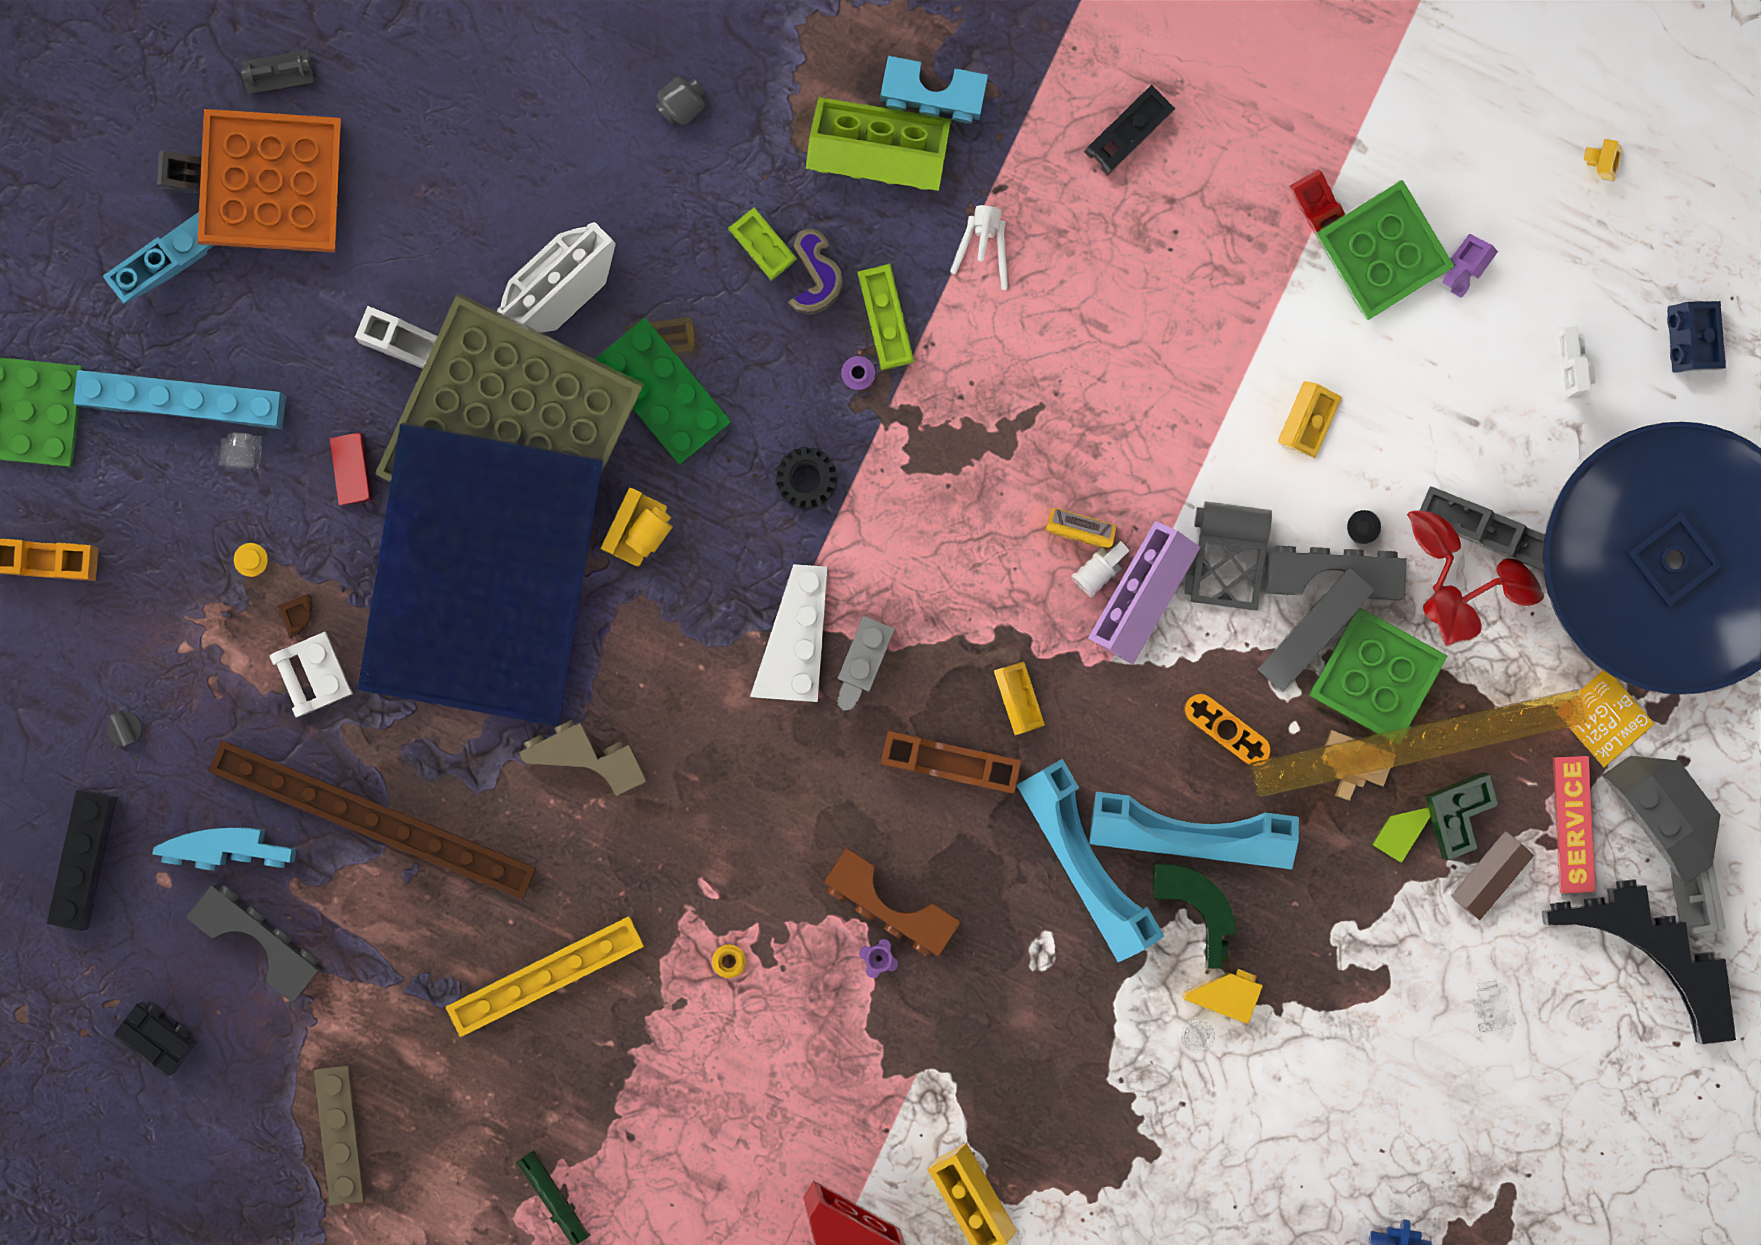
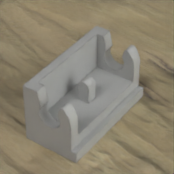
[1670,864,1726,935]

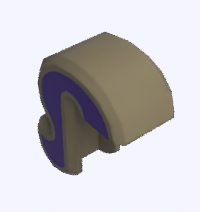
[788,229,843,315]

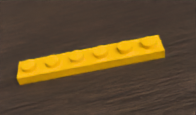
[446,916,644,1037]

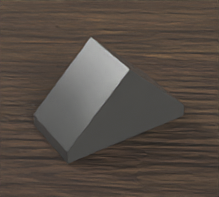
[157,150,202,194]

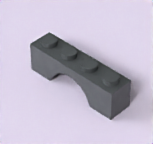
[1265,546,1407,600]
[186,884,322,1003]

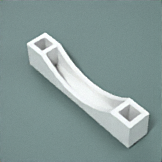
[355,306,437,368]

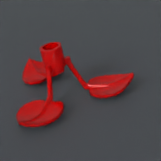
[1407,510,1544,646]

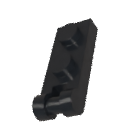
[1084,85,1175,176]

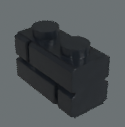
[113,1001,197,1077]

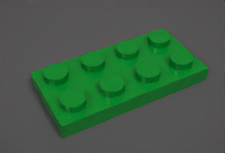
[594,317,732,465]

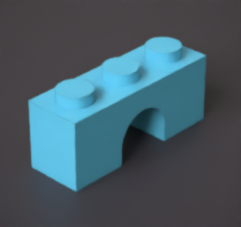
[880,56,988,123]

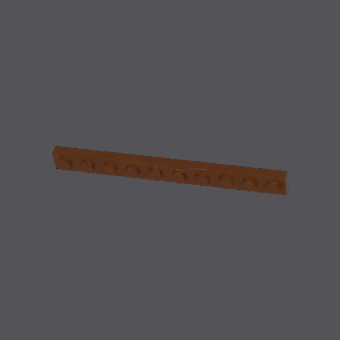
[208,740,536,899]

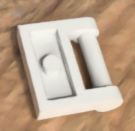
[269,632,353,718]

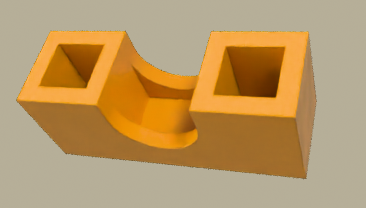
[0,538,99,581]

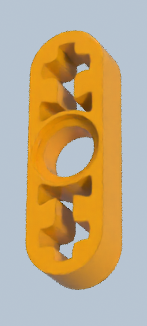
[1184,694,1270,766]

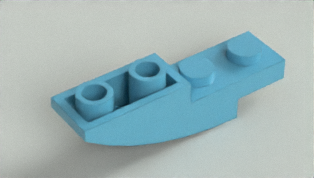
[103,212,214,304]
[153,828,297,870]

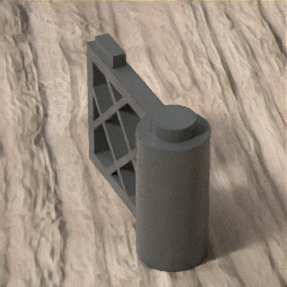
[1184,501,1272,611]

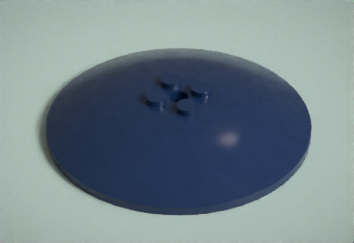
[1543,421,1761,695]

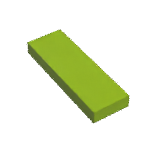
[857,264,914,371]

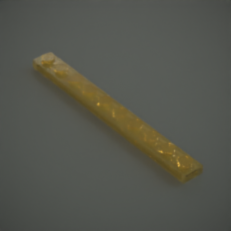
[1250,689,1586,797]

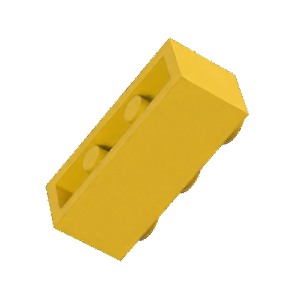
[927,1143,1017,1245]

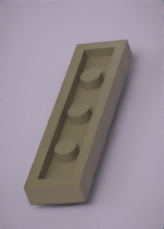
[314,1065,365,1206]

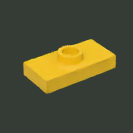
[994,661,1045,735]

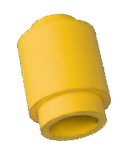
[625,506,673,558]

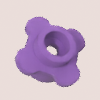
[859,939,898,978]

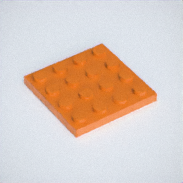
[198,109,341,253]

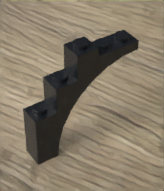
[1541,879,1736,1044]

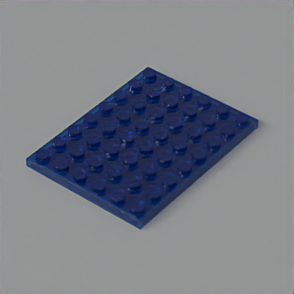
[357,423,604,727]

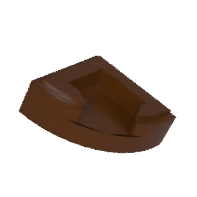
[277,594,312,638]

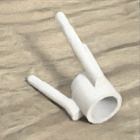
[951,205,1008,290]

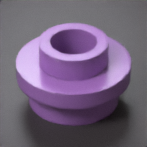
[841,356,875,390]

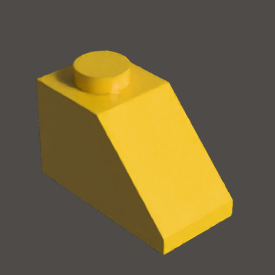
[1182,969,1263,1024]

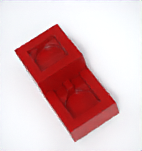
[1289,169,1345,233]

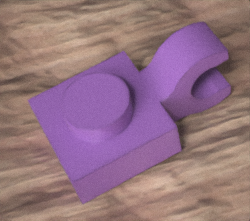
[1442,234,1498,298]

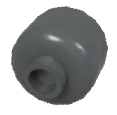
[655,76,706,126]

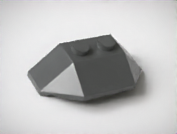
[1602,756,1721,885]

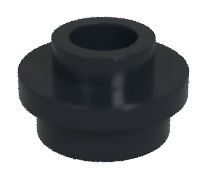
[1347,510,1381,544]

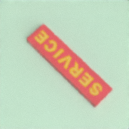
[1553,756,1596,893]

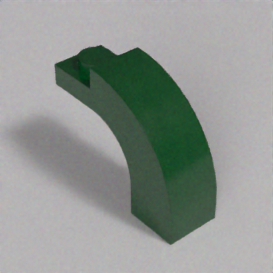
[1152,864,1236,969]

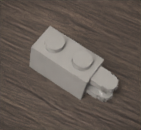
[837,616,895,711]

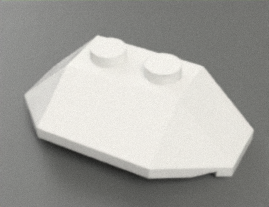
[497,222,616,333]

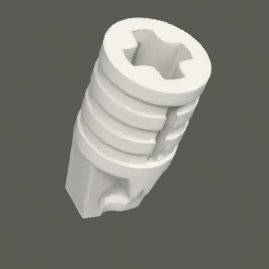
[1071,541,1130,598]

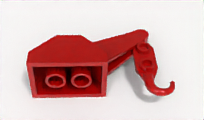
[803,1180,906,1245]

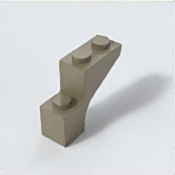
[519,720,648,796]

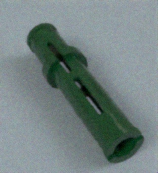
[516,1150,591,1245]

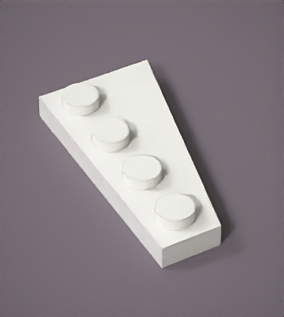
[750,564,828,702]

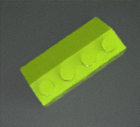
[806,97,951,191]

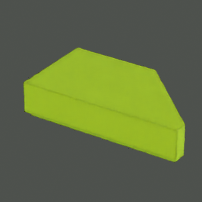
[1371,807,1431,863]

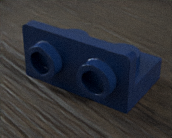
[1667,301,1726,373]

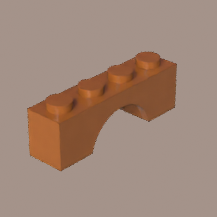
[880,731,1021,794]
[824,847,960,958]

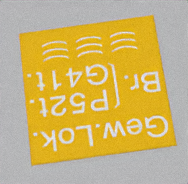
[1555,671,1655,768]

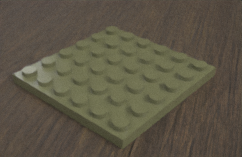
[375,293,644,564]

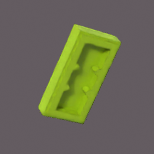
[728,207,797,282]

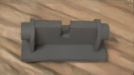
[241,50,314,95]

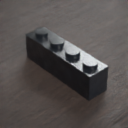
[47,790,117,931]

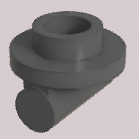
[107,711,142,747]

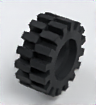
[776,447,837,509]

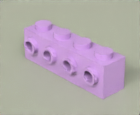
[1088,520,1201,665]

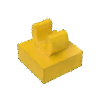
[1583,139,1623,181]

